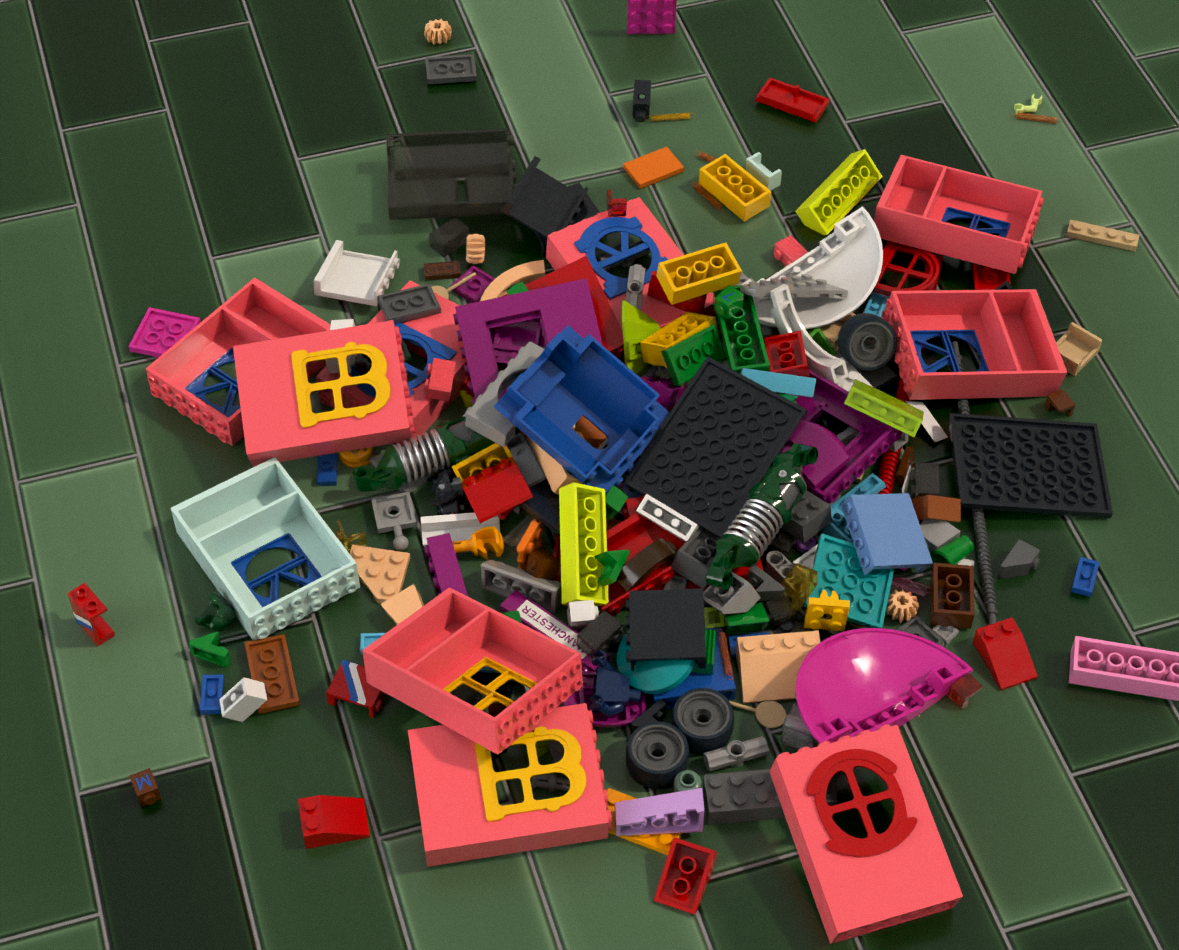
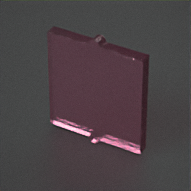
[891,576,930,597]

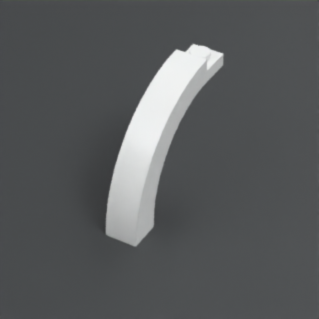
[769,284,849,384]

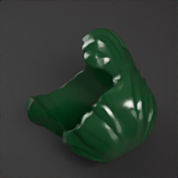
[195,591,235,632]

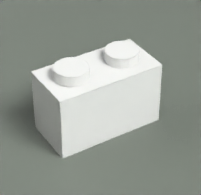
[567,600,599,631]
[219,677,267,722]

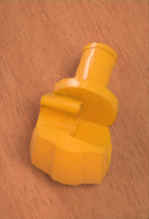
[453,526,504,560]

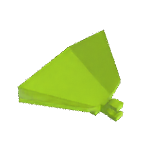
[622,300,661,377]

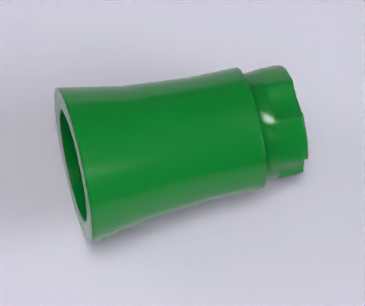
[930,535,974,565]

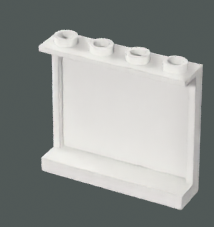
[314,240,400,306]

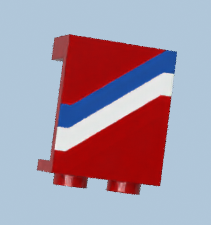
[67,583,115,646]
[326,660,388,718]

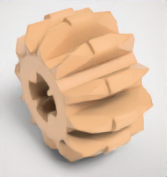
[424,19,452,45]
[466,234,485,264]
[886,589,919,623]

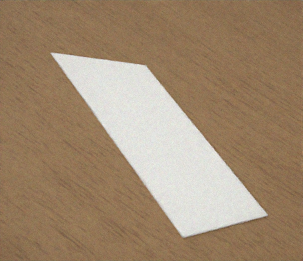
[905,401,948,442]

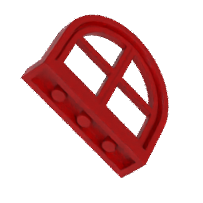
[868,241,939,299]

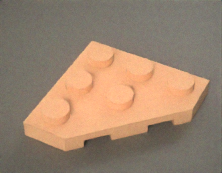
[350,545,410,603]

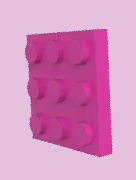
[627,0,677,34]
[128,307,201,358]

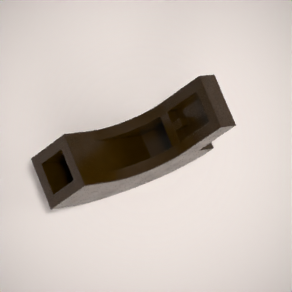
[616,538,678,592]

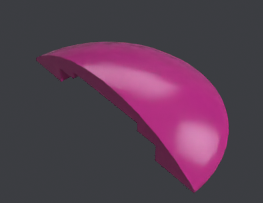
[796,628,973,744]

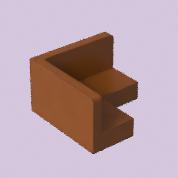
[911,495,961,523]

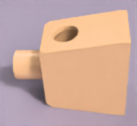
[381,584,424,625]

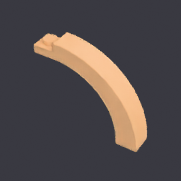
[480,260,545,301]

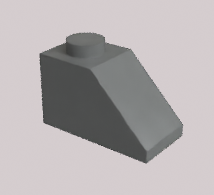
[998,539,1040,579]

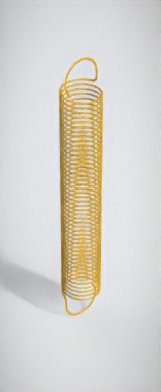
[646,113,695,122]

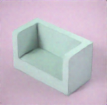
[746,152,782,191]

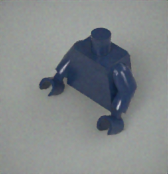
[589,650,641,717]

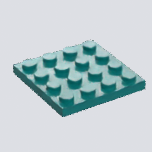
[804,534,894,628]

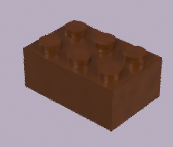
[930,563,975,629]

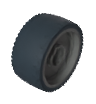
[838,313,897,371]
[671,688,734,755]
[626,721,689,789]

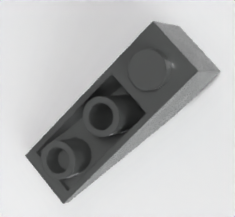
[507,432,546,487]

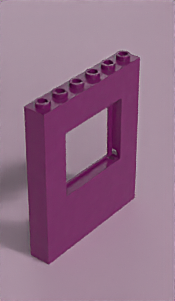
[453,278,603,405]
[785,369,903,504]

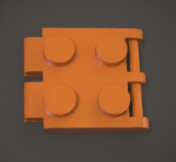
[517,518,543,571]

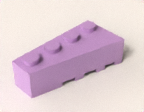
[615,788,704,836]

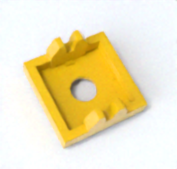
[804,590,850,631]

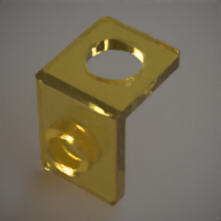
[336,519,367,551]

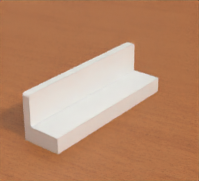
[421,513,500,546]

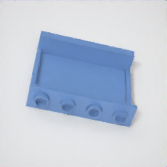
[841,493,933,575]

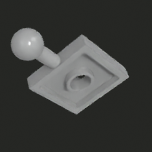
[371,492,417,551]

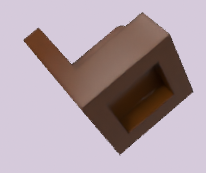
[1044,389,1075,417]

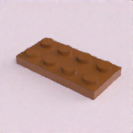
[244,634,300,714]

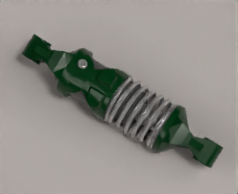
[352,414,521,492]
[706,443,818,590]

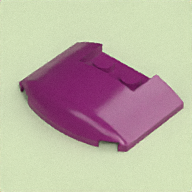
[487,318,546,366]
[781,421,850,488]
[563,671,646,727]

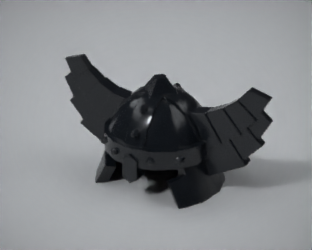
[427,469,466,506]

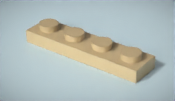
[1066,220,1139,252]

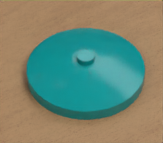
[617,630,696,694]

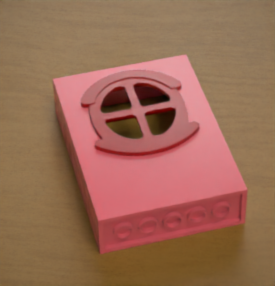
[769,724,963,944]

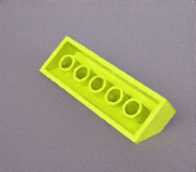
[795,149,883,236]
[559,482,609,606]

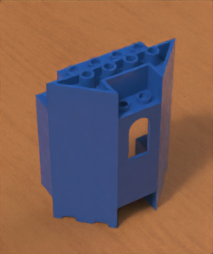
[493,325,670,494]

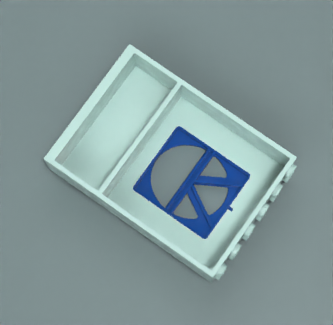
[171,457,360,640]

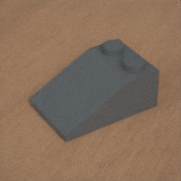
[671,528,720,589]

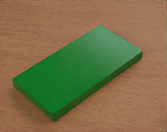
[661,324,726,386]

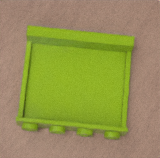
[844,379,924,437]

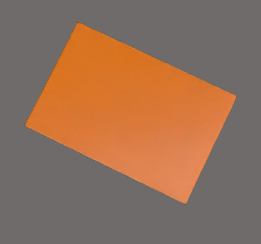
[623,147,684,189]

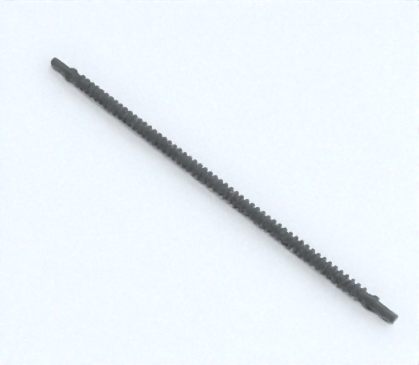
[951,341,998,625]

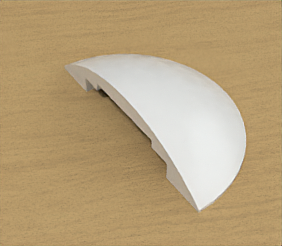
[741,207,883,329]

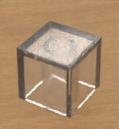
[781,702,817,750]

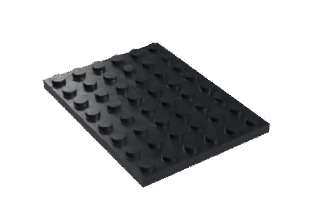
[624,356,807,538]
[948,413,1113,518]

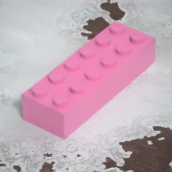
[1069,636,1179,701]

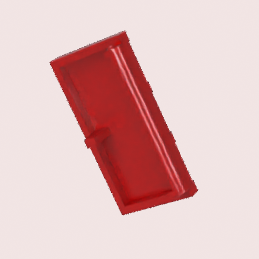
[755,78,830,123]

